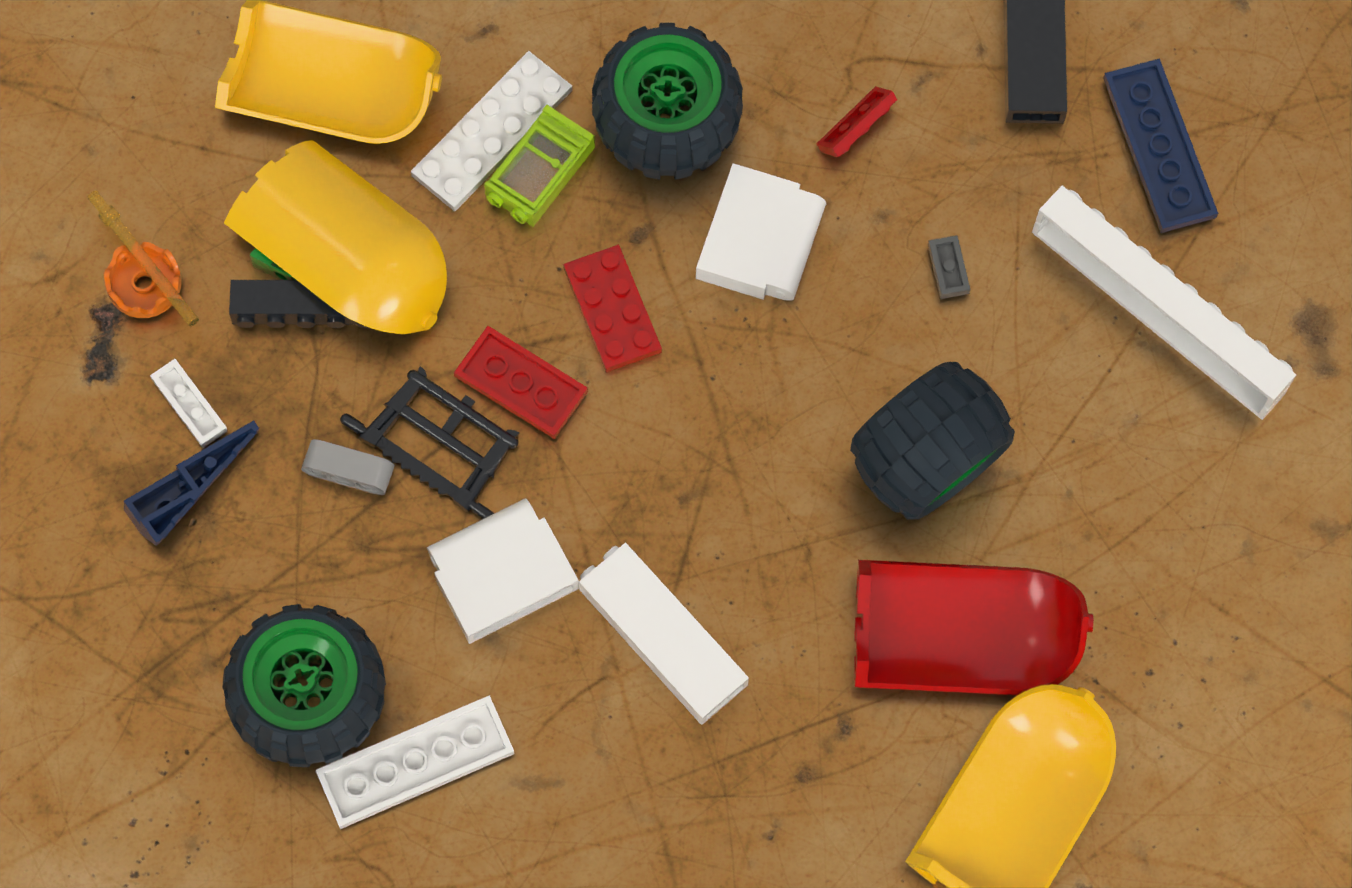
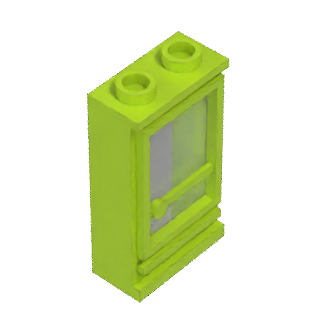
[484,105,595,227]

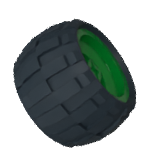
[592,23,743,180]
[850,362,1015,519]
[222,604,386,767]

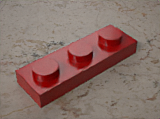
[816,86,898,157]

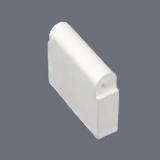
[696,163,826,300]
[427,498,579,644]

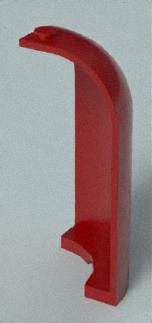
[854,560,1094,695]

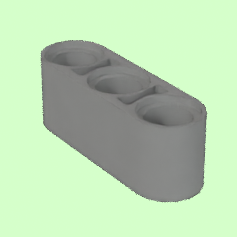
[301,439,395,495]

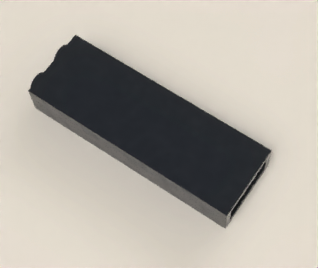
[1003,0,1067,124]

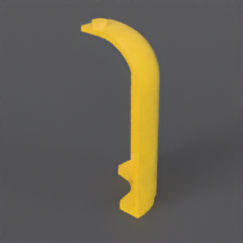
[215,0,442,144]
[224,140,447,334]
[905,684,1116,888]

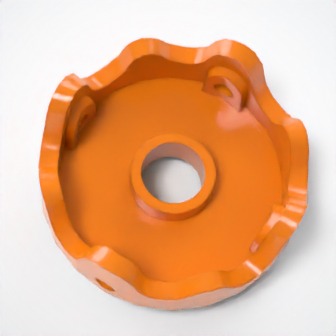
[104,242,181,318]

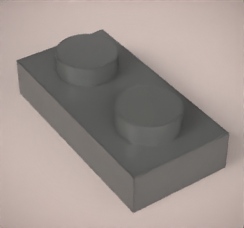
[927,235,971,299]

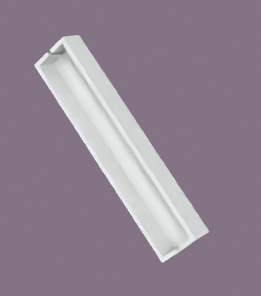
[1032,185,1296,420]

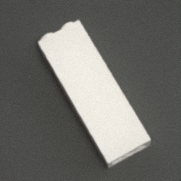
[579,542,749,725]

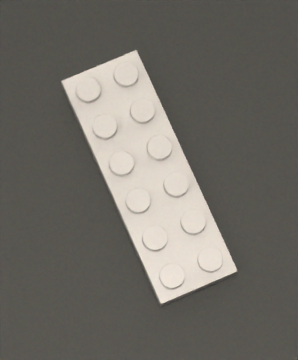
[411,51,572,212]
[316,695,515,829]

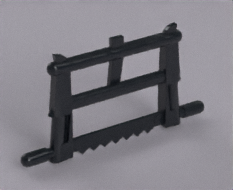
[340,366,519,519]

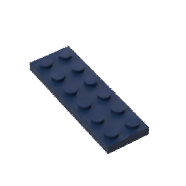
[1103,58,1218,233]

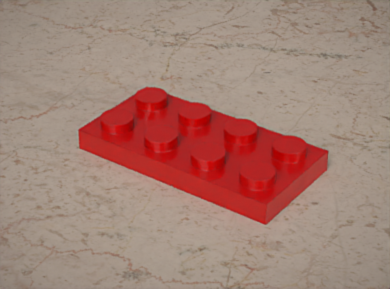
[563,244,662,372]
[454,326,588,439]

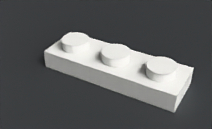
[150,359,228,448]

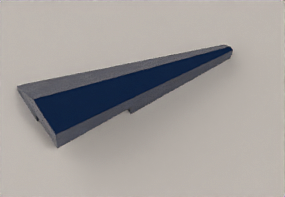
[124,420,259,546]

